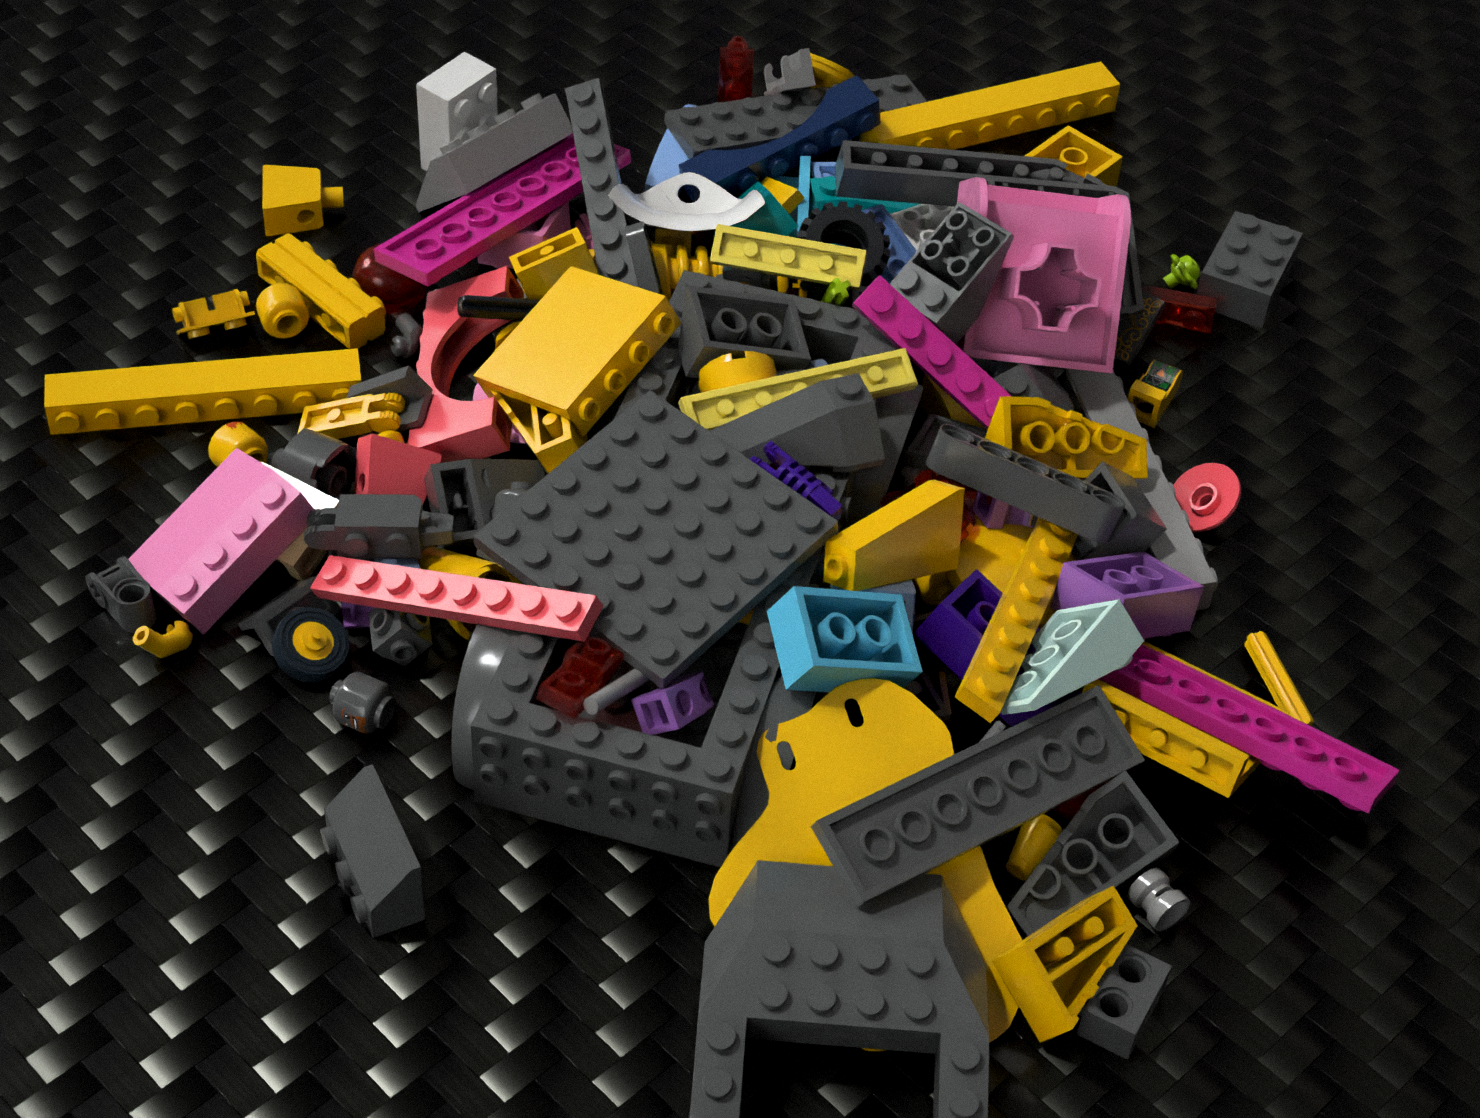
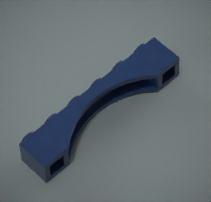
[678,75,881,202]

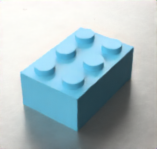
[767,586,923,692]

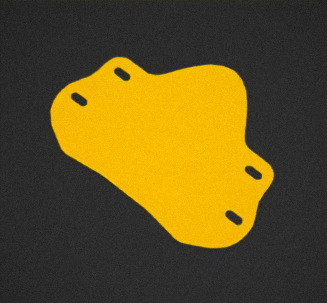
[709,678,1022,1052]

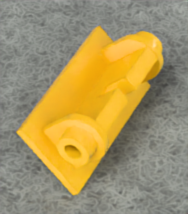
[172,289,255,339]

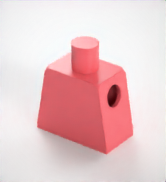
[354,434,442,504]

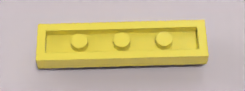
[710,224,867,290]

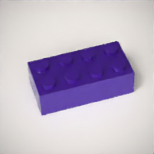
[913,569,1085,727]

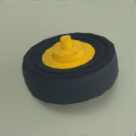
[272,607,349,683]

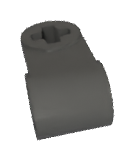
[85,556,157,633]

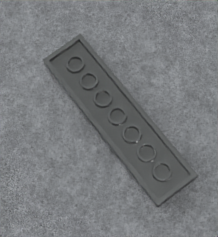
[664,74,927,159]
[811,685,1145,908]

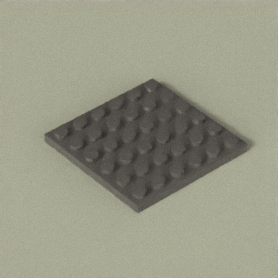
[473,390,838,689]

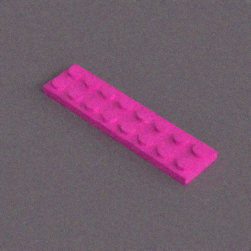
[374,133,631,286]
[1099,644,1400,813]

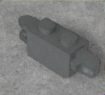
[303,494,455,558]

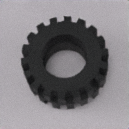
[797,201,891,305]

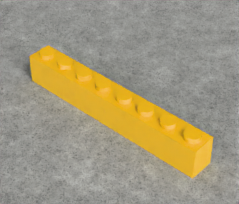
[859,61,1120,150]
[44,348,361,435]

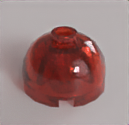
[352,243,426,313]

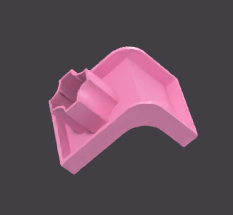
[957,177,1131,374]

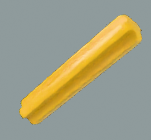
[1245,631,1314,726]

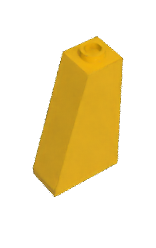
[823,480,965,591]

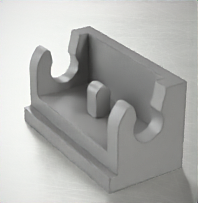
[764,48,816,96]

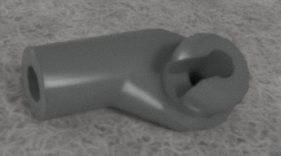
[391,313,423,359]

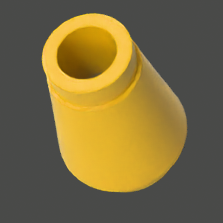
[1005,814,1063,881]

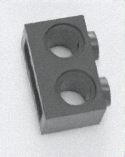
[1077,944,1172,1060]

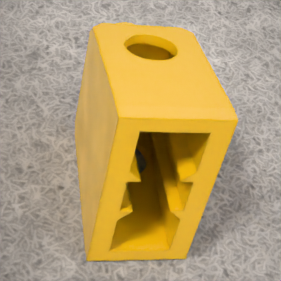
[262,165,344,236]

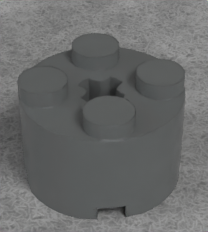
[271,428,357,500]

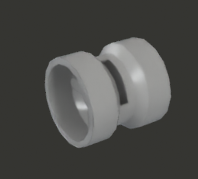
[1126,867,1190,931]

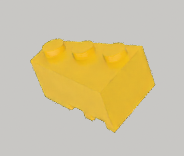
[490,389,588,474]
[992,885,1138,1043]

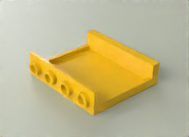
[473,266,682,437]
[1082,641,1290,798]

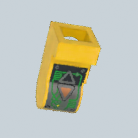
[1128,359,1183,428]

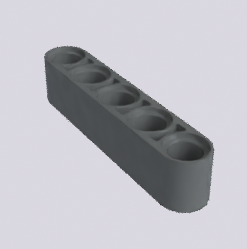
[926,424,1125,543]

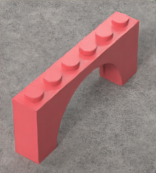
[406,266,524,463]

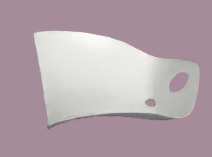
[608,172,765,231]

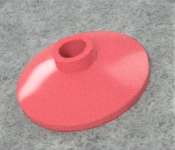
[1173,463,1241,533]

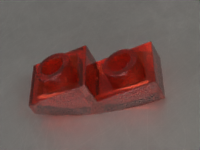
[536,635,624,719]

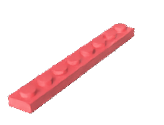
[310,555,604,642]

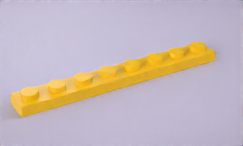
[955,517,1078,723]

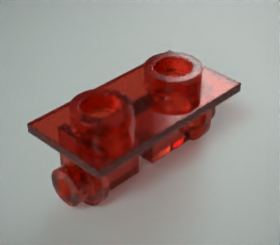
[718,36,755,102]

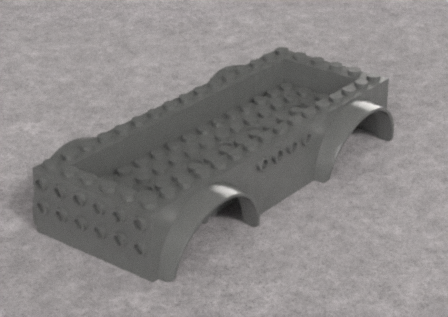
[451,270,924,868]

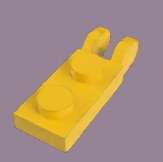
[297,392,405,439]

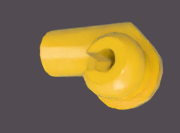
[133,621,193,658]

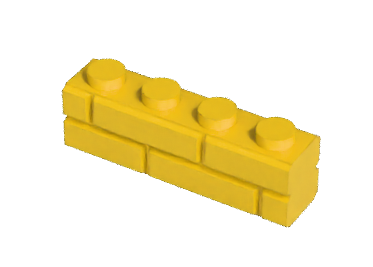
[256,233,386,349]

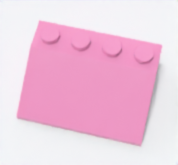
[129,448,314,635]

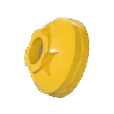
[810,53,855,88]

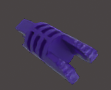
[750,441,843,521]

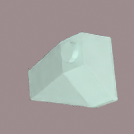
[1001,599,1144,715]

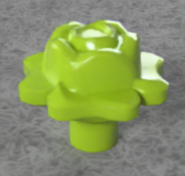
[1163,254,1201,290]

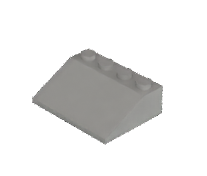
[415,93,573,212]

